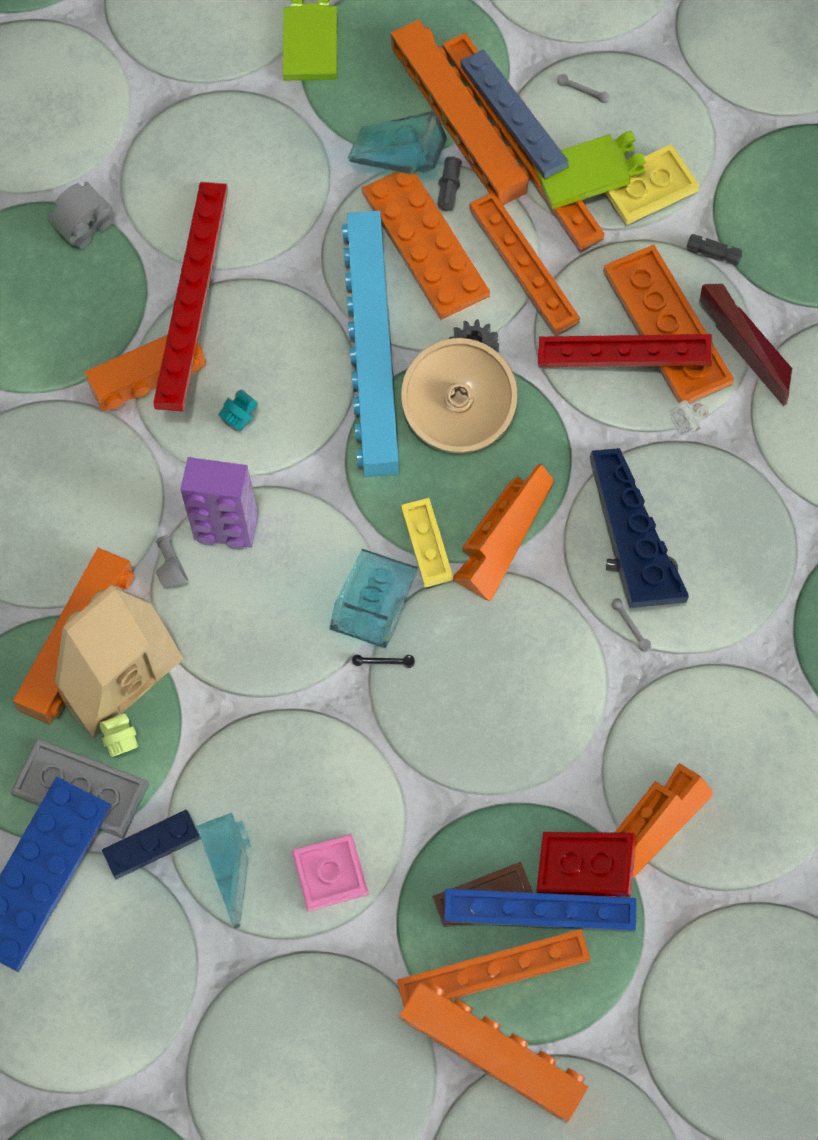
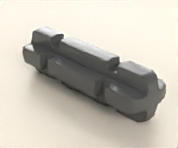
[687,234,742,265]

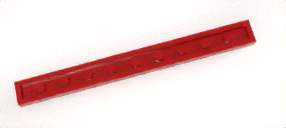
[153,182,228,412]

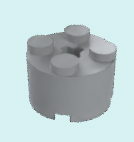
[47,182,112,249]

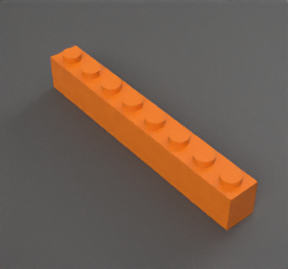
[391,19,529,205]

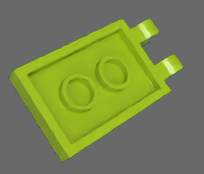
[283,0,338,81]
[532,131,646,210]

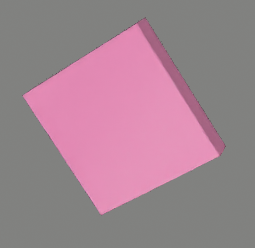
[292,834,368,912]

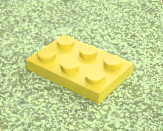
[604,144,699,225]

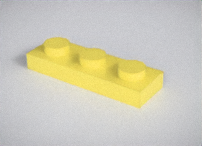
[401,498,453,588]

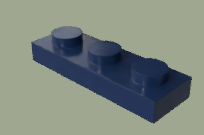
[101,809,200,880]

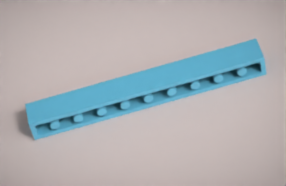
[342,211,399,477]

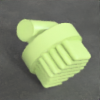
[100,714,138,757]

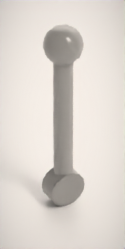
[557,74,609,102]
[611,598,651,652]

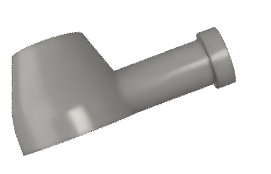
[156,535,188,588]

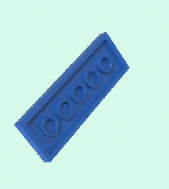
[0,776,112,973]

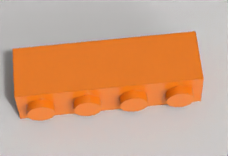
[84,335,206,412]

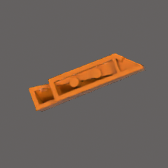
[453,464,554,601]

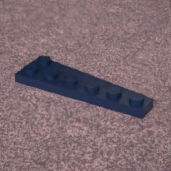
[590,448,689,608]

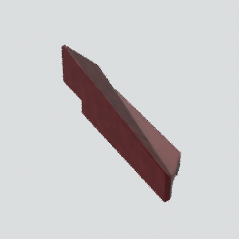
[699,284,792,406]

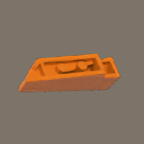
[607,763,713,897]

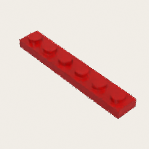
[538,334,713,367]

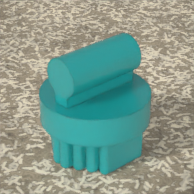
[218,390,258,431]

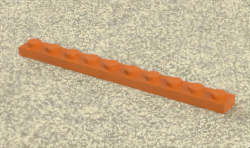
[442,33,604,251]

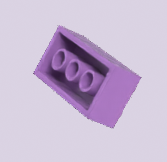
[180,457,258,549]

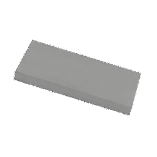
[10,738,149,839]

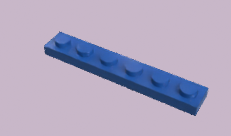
[444,889,636,932]

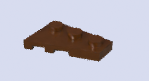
[432,862,533,927]

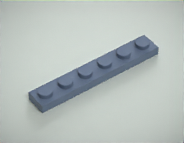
[460,49,568,179]

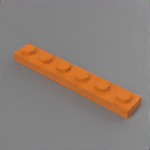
[469,191,580,335]
[397,929,591,1007]

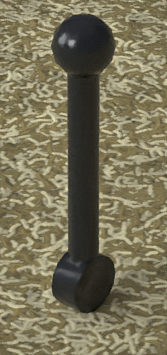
[352,654,415,668]

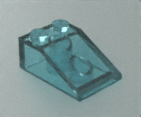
[348,111,447,174]
[329,549,418,648]
[196,813,251,929]

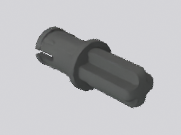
[437,156,462,210]

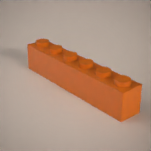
[13,547,134,725]
[399,982,588,1123]

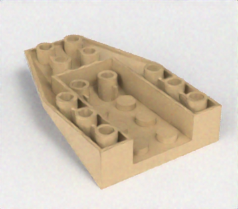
[54,585,184,739]

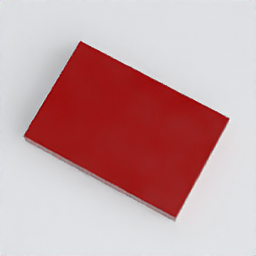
[536,832,637,897]

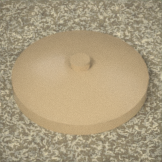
[401,338,517,454]

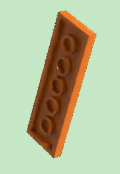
[362,165,490,320]
[603,244,734,406]

